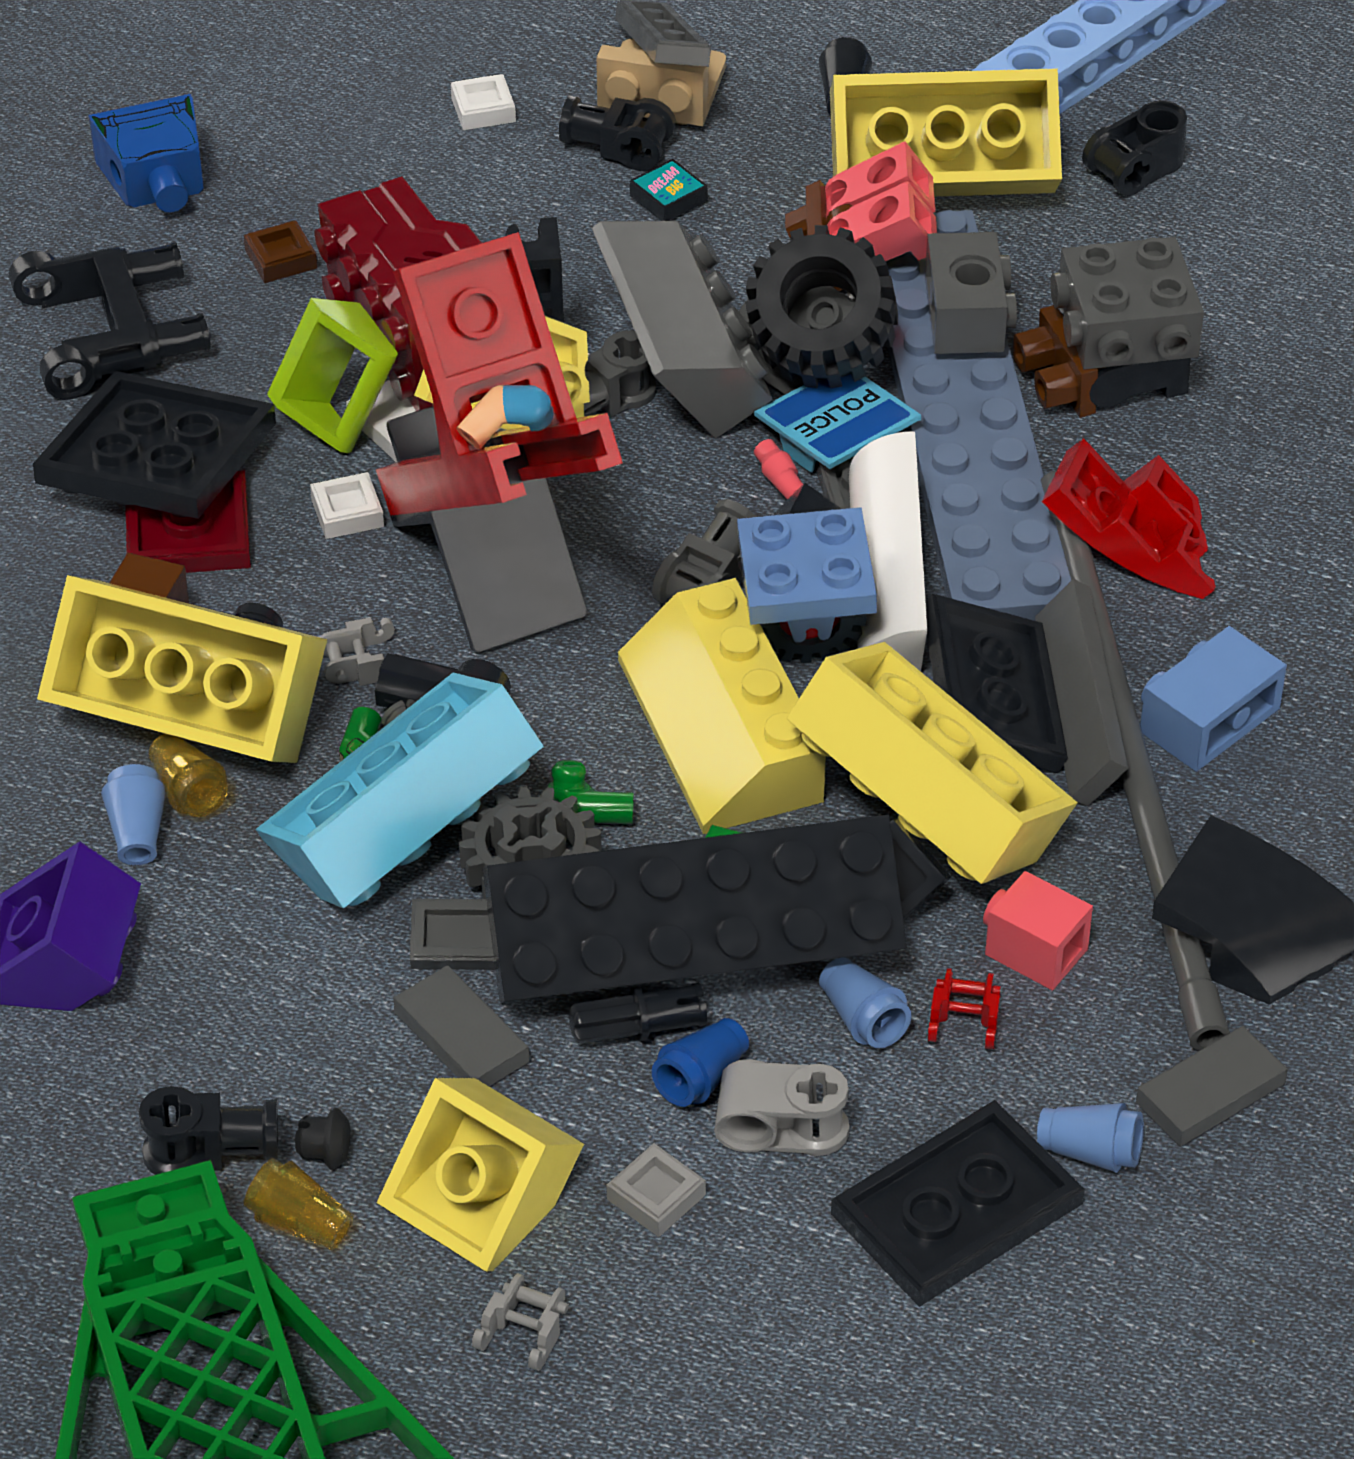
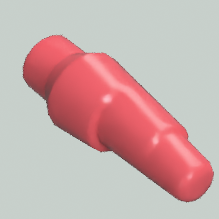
[754,439,803,500]

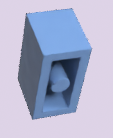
[1140,626,1287,772]

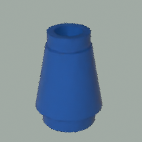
[652,1018,749,1107]

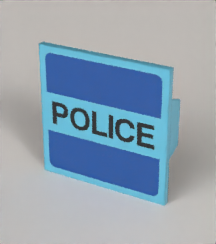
[754,374,921,473]

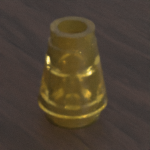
[149,734,228,817]
[244,1158,354,1251]

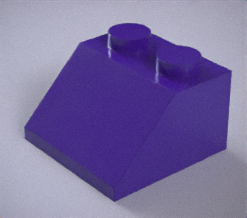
[0,841,141,1011]

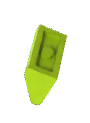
[267,298,398,453]

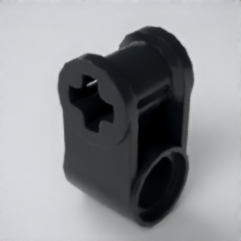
[1082,100,1187,196]

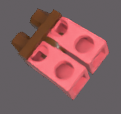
[785,141,937,291]

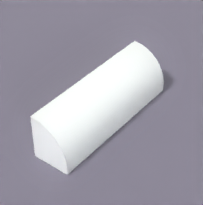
[849,432,927,671]

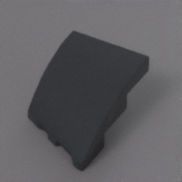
[1152,815,1354,1005]

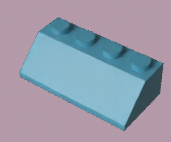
[255,673,544,908]

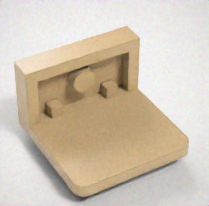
[597,39,726,126]

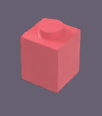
[983,871,1093,991]

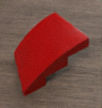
[1041,438,1216,599]

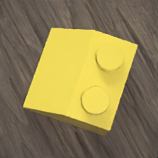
[377,1078,584,1272]

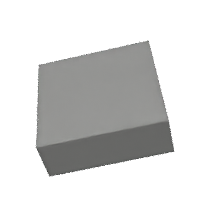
[607,1143,706,1237]

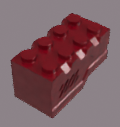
[314,176,481,411]

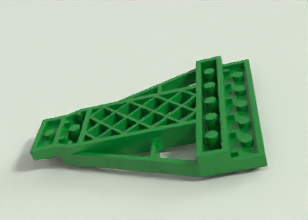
[55,1160,454,1459]

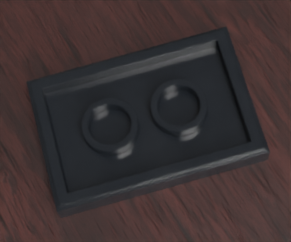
[926,594,1068,773]
[831,1100,1085,1307]

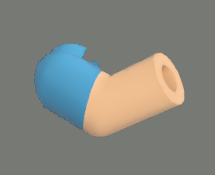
[456,385,554,449]

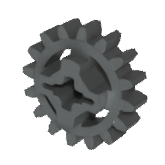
[459,786,602,899]

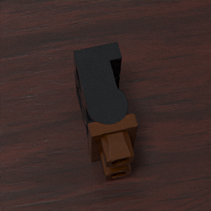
[1013,305,1191,418]

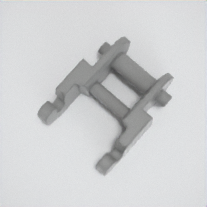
[320,617,401,686]
[472,1273,569,1371]

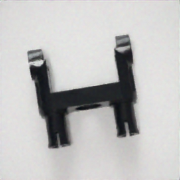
[9,242,211,400]

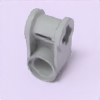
[714,1059,850,1156]

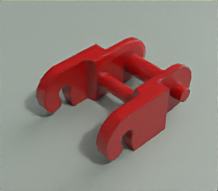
[928,968,1001,1050]

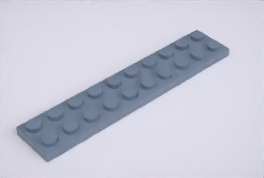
[886,210,1071,621]

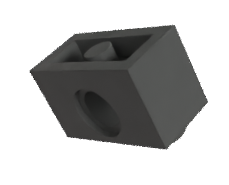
[925,232,1017,354]

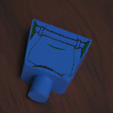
[89,94,204,212]

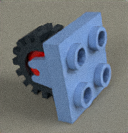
[737,507,877,663]

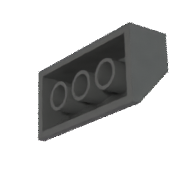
[592,221,773,439]

